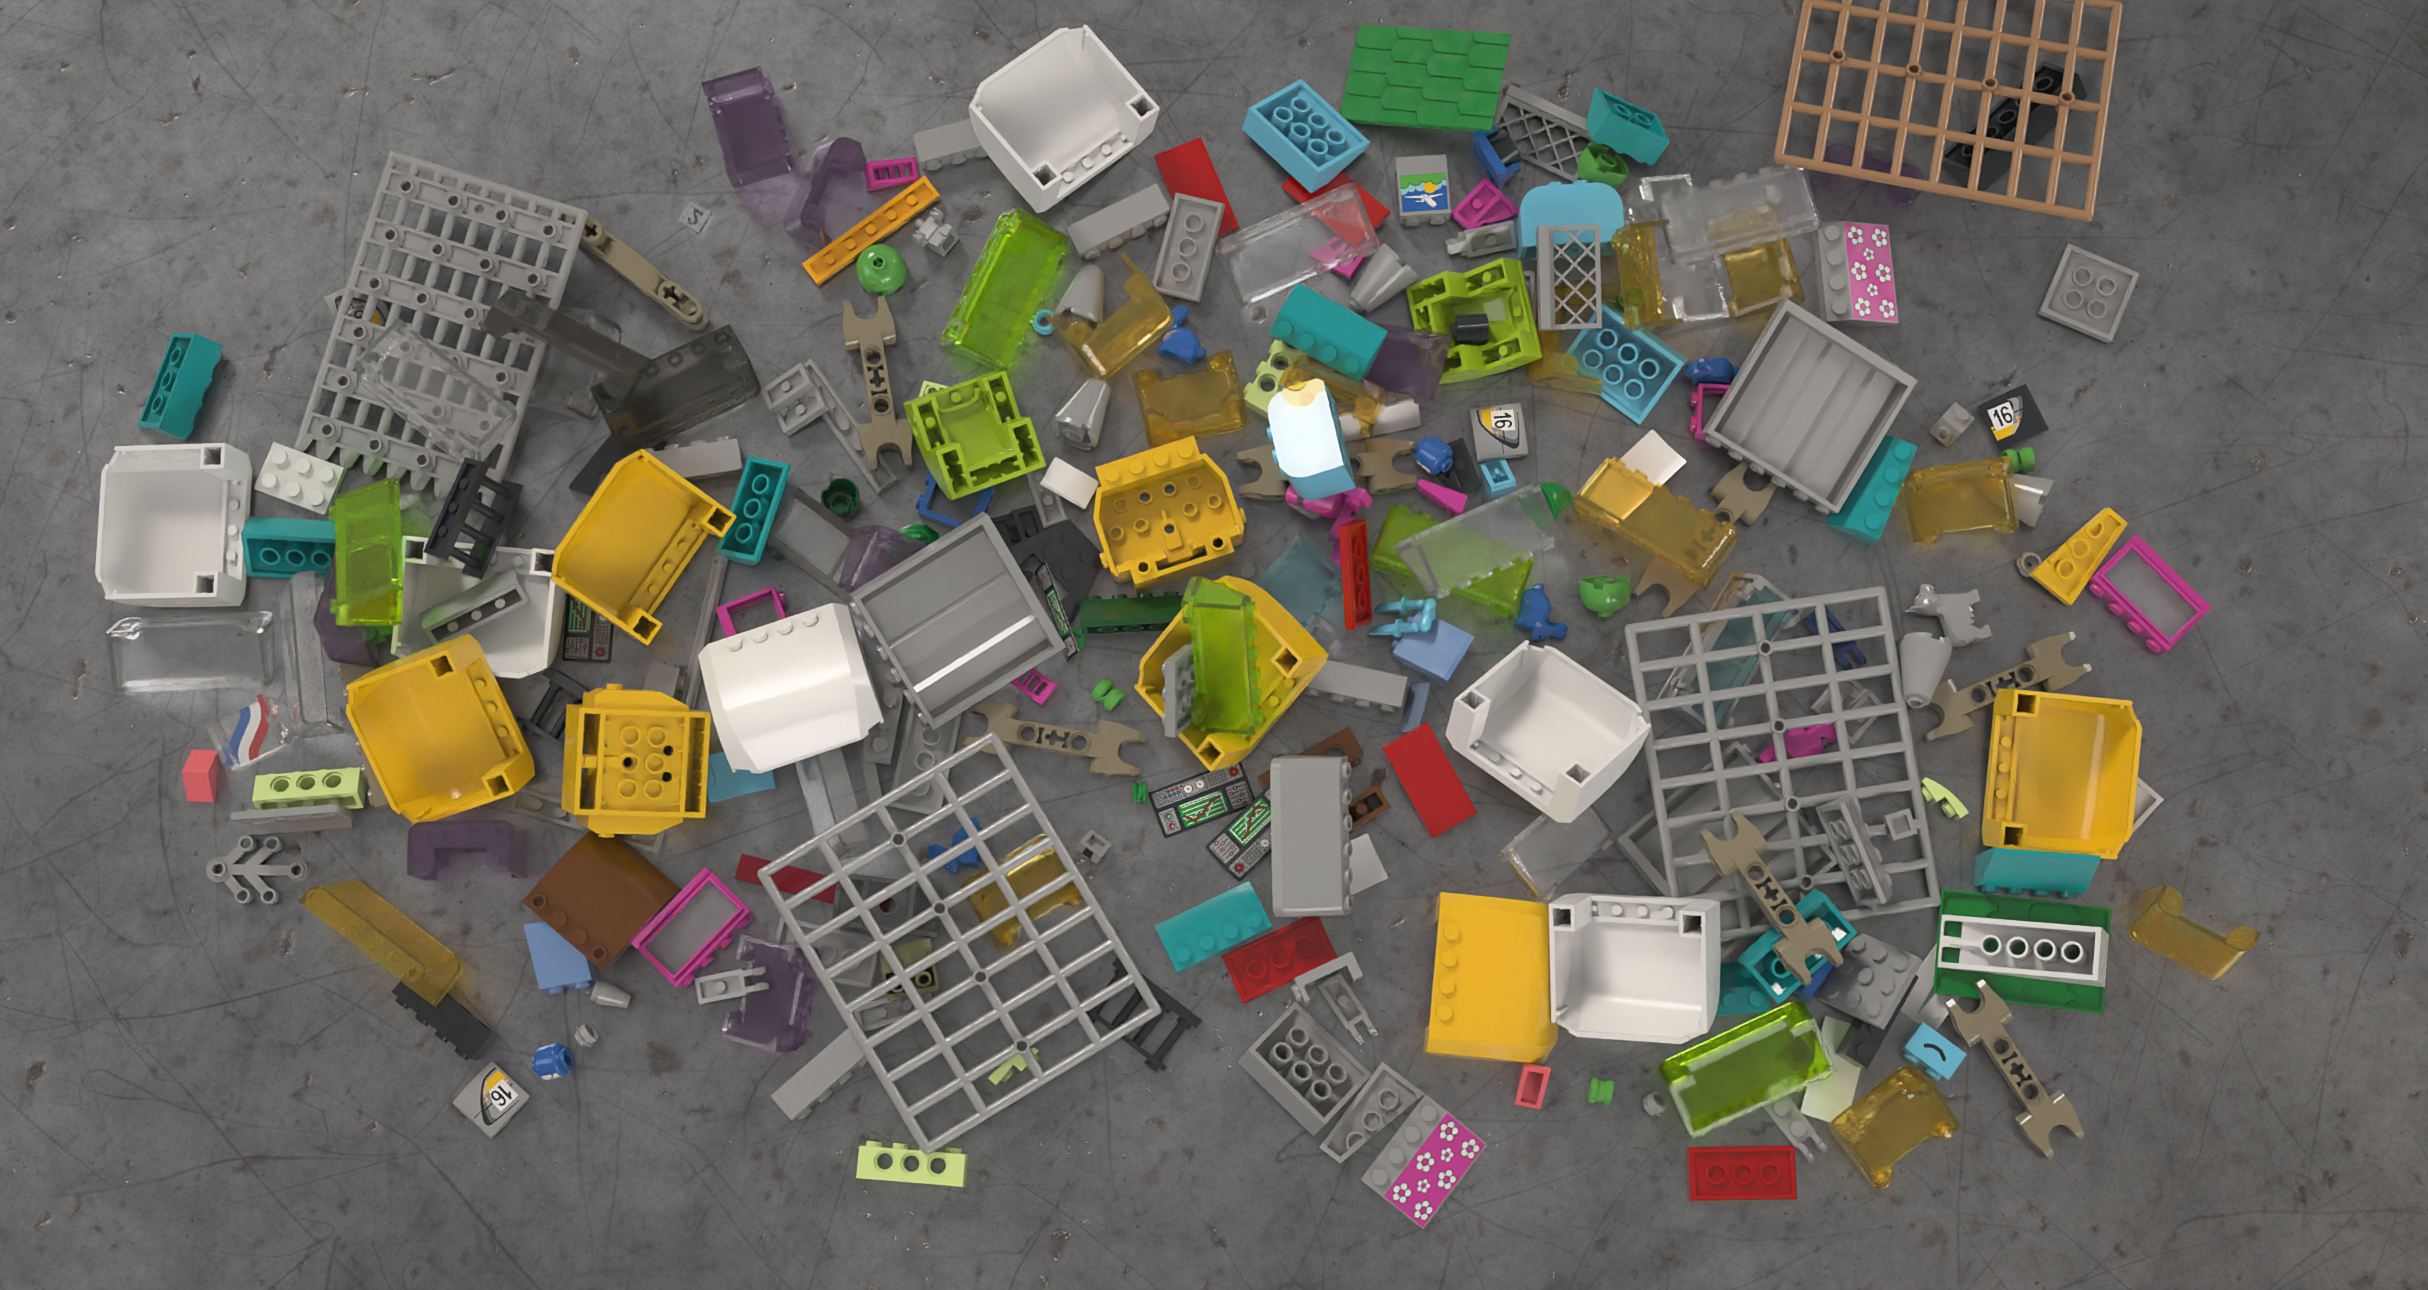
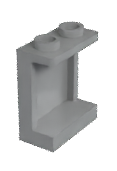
[1291,951,1363,1005]

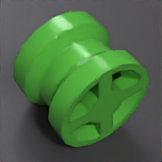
[1588,1076,1614,1106]

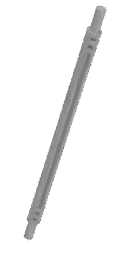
[662,537,729,781]

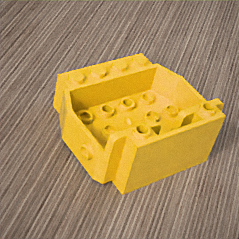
[1093,435,1247,595]
[561,683,711,837]

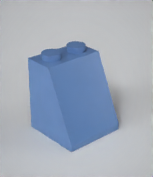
[1390,609,1475,689]
[524,921,597,995]

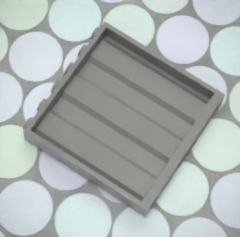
[1702,299,1918,515]
[849,512,1066,730]
[1614,740,1838,961]

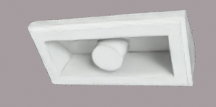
[1040,457,1099,509]

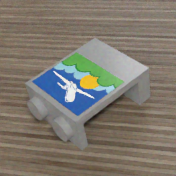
[1394,154,1451,226]

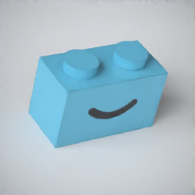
[1899,1022,1967,1081]

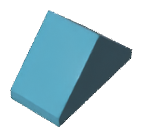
[1478,459,1516,499]

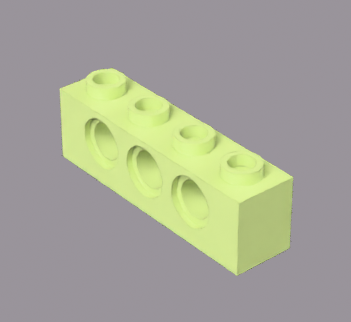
[1242,339,1310,420]
[252,767,367,810]
[856,1141,968,1187]

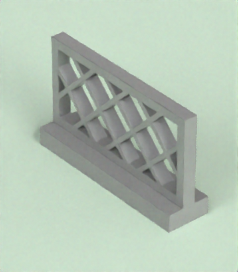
[1492,85,1595,182]
[1536,225,1602,331]
[231,804,355,836]

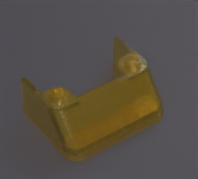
[1611,219,1683,332]
[1045,253,1174,380]
[1527,280,1618,395]

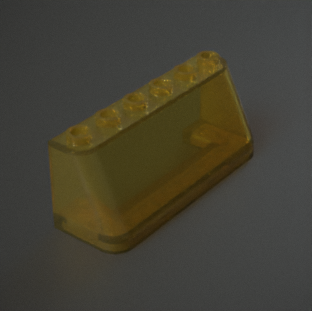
[1570,457,1739,591]
[298,879,464,1007]

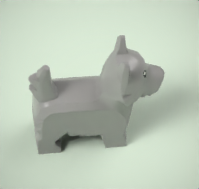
[1905,584,1993,647]

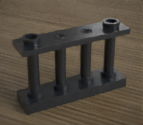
[423,457,523,580]
[516,666,592,769]
[1086,957,1202,1073]

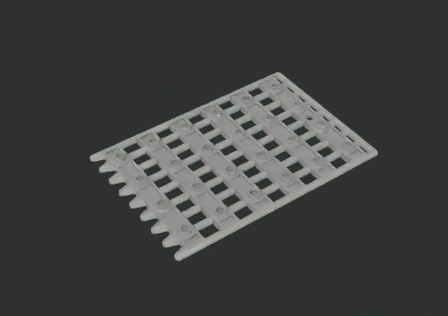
[294,151,588,507]

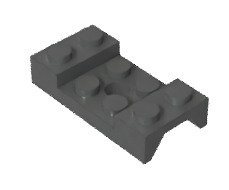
[832,874,943,939]

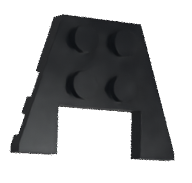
[569,425,668,497]
[1008,519,1102,625]

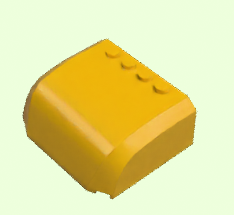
[551,449,737,646]
[1134,576,1329,772]
[346,633,535,828]
[1982,688,2142,860]
[1423,892,1559,1066]

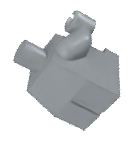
[912,207,959,257]

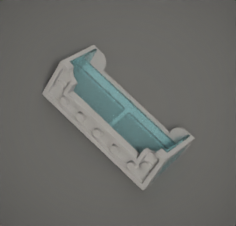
[1656,572,1804,732]

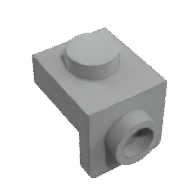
[1929,402,1975,447]

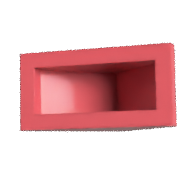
[182,750,220,803]
[1514,1062,1551,1109]

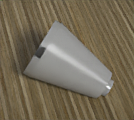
[1350,242,1420,313]
[1052,264,1105,338]
[1050,377,1111,450]
[1978,470,2055,528]
[1899,632,1953,708]

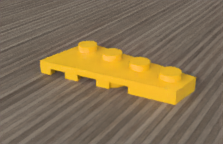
[2029,508,2128,606]

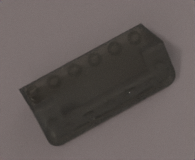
[589,324,761,455]

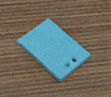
[707,751,776,803]

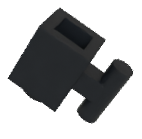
[1450,313,1488,346]

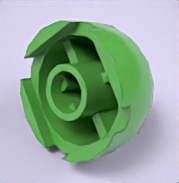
[1577,143,1629,189]
[855,244,907,297]
[1579,576,1631,617]

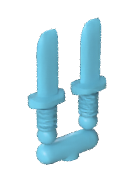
[1368,596,1437,637]

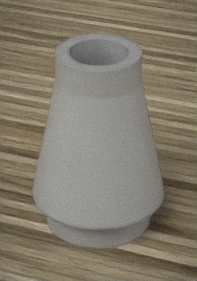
[590,979,632,1009]

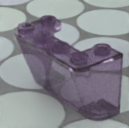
[721,934,821,1053]

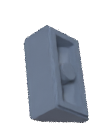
[1399,682,1431,734]

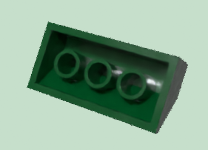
[1080,591,1185,635]

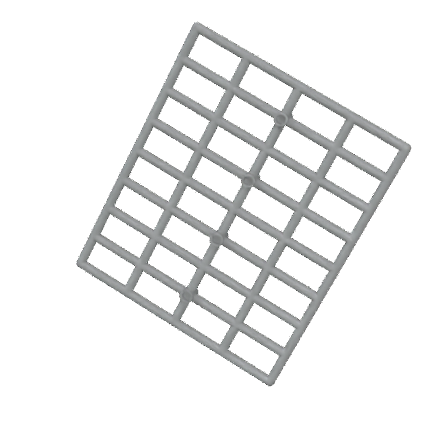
[1624,586,1941,942]
[757,731,1161,1154]

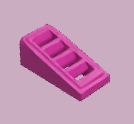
[863,157,919,191]
[1416,479,1468,519]
[1010,667,1058,707]

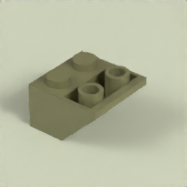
[878,938,940,1001]

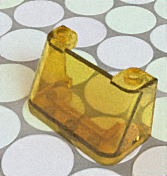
[1707,200,1805,319]
[1131,349,1247,448]
[1277,355,1388,439]
[1902,456,2019,545]
[960,833,1084,951]
[2128,884,2261,980]
[1829,1066,1961,1191]

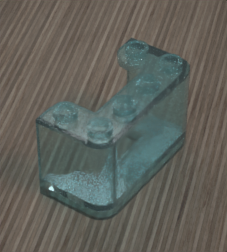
[1254,531,1343,629]

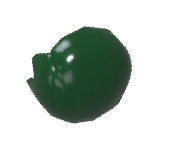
[821,477,860,520]

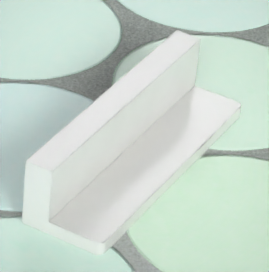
[1336,387,1421,442]

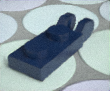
[1802,605,1867,671]

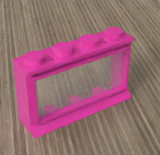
[2087,534,2212,655]
[631,867,754,989]

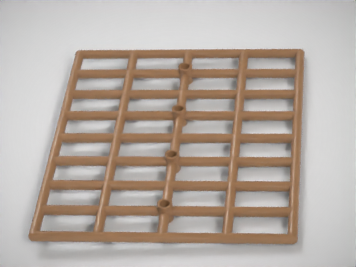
[1774,0,2123,222]

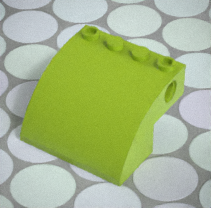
[1406,258,1543,385]
[903,370,1046,500]

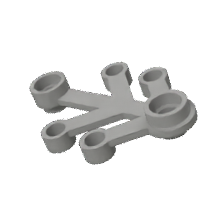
[206,835,311,905]

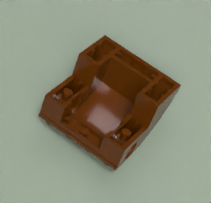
[522,830,682,971]

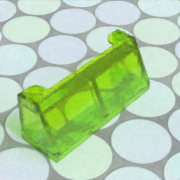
[329,478,403,626]

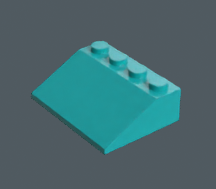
[1974,848,2101,899]

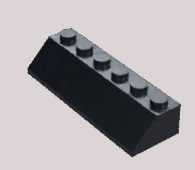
[1942,61,2088,191]

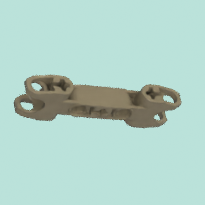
[561,205,709,332]
[842,296,913,473]
[1237,438,1417,501]
[1632,460,1778,619]
[1909,631,2092,742]
[961,701,1146,777]
[1699,810,1844,987]
[1944,979,2086,1160]

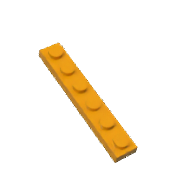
[802,176,941,286]

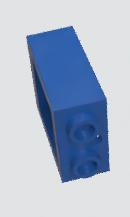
[916,472,996,530]

